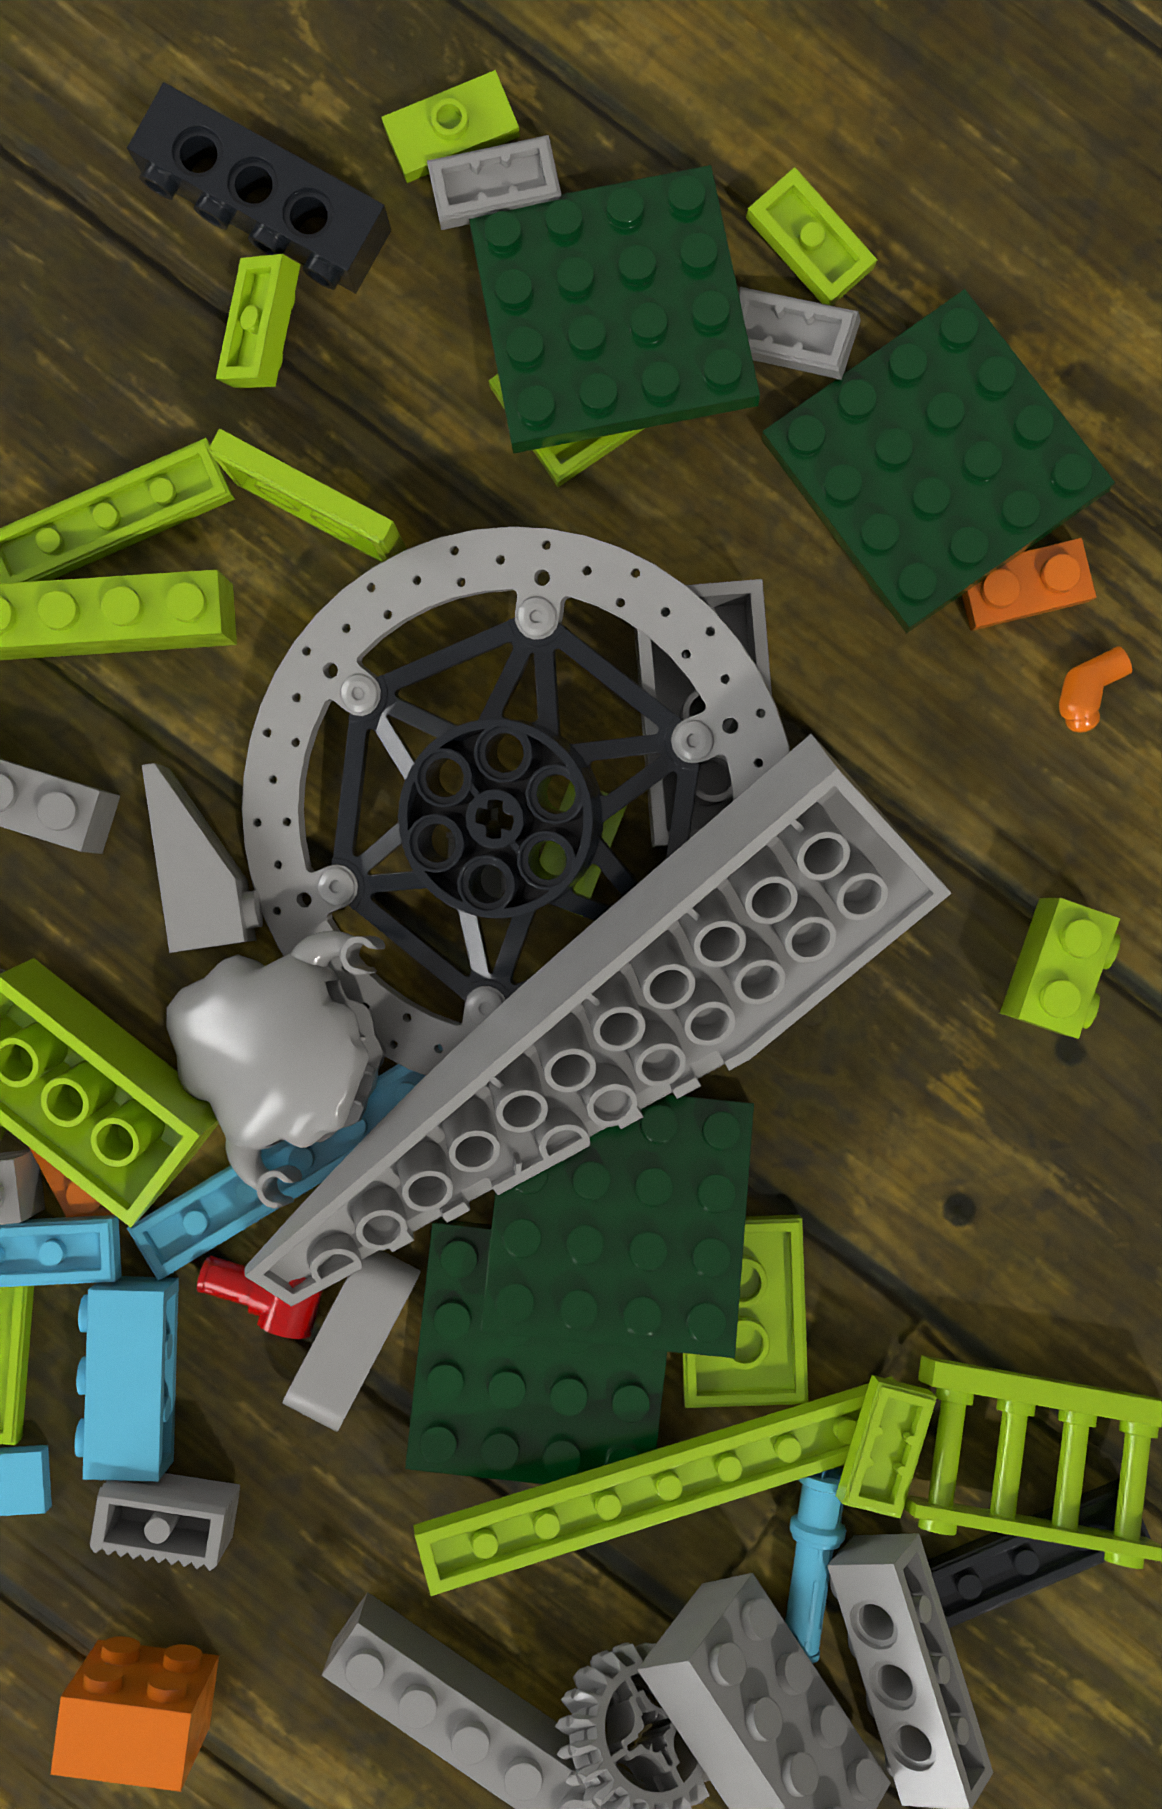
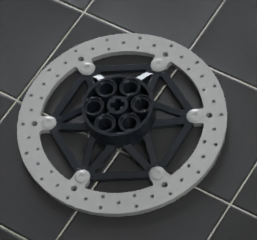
[242,527,790,1076]

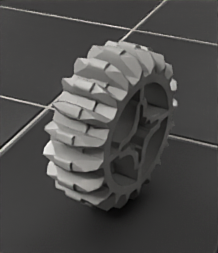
[555,1643,710,1809]

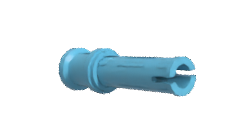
[785,1467,846,1664]

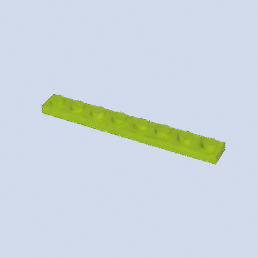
[413,1376,896,1596]

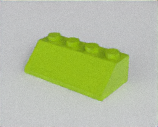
[0,958,219,1228]

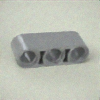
[282,1250,421,1432]

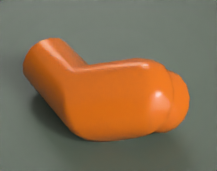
[1059,646,1132,733]

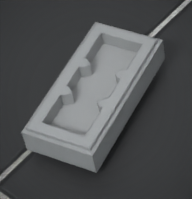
[427,135,562,230]
[738,287,861,380]

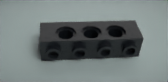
[127,82,392,294]

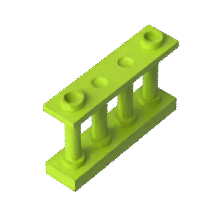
[904,1355,1162,1569]

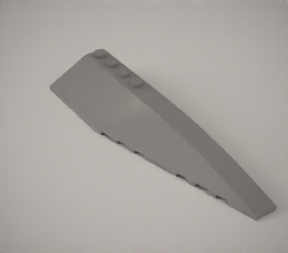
[245,734,951,1306]

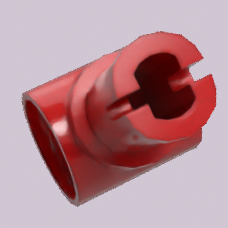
[196,1255,323,1339]

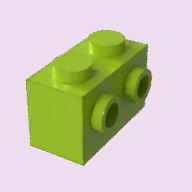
[1000,898,1121,1039]

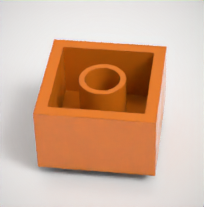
[50,1636,219,1792]

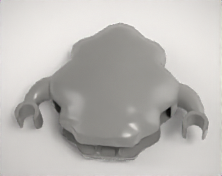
[166,931,386,1209]

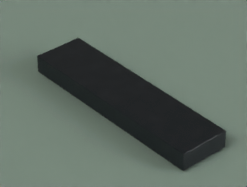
[928,1478,1151,1628]

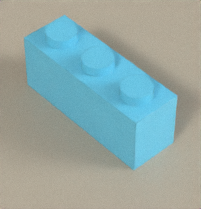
[75,1276,179,1482]

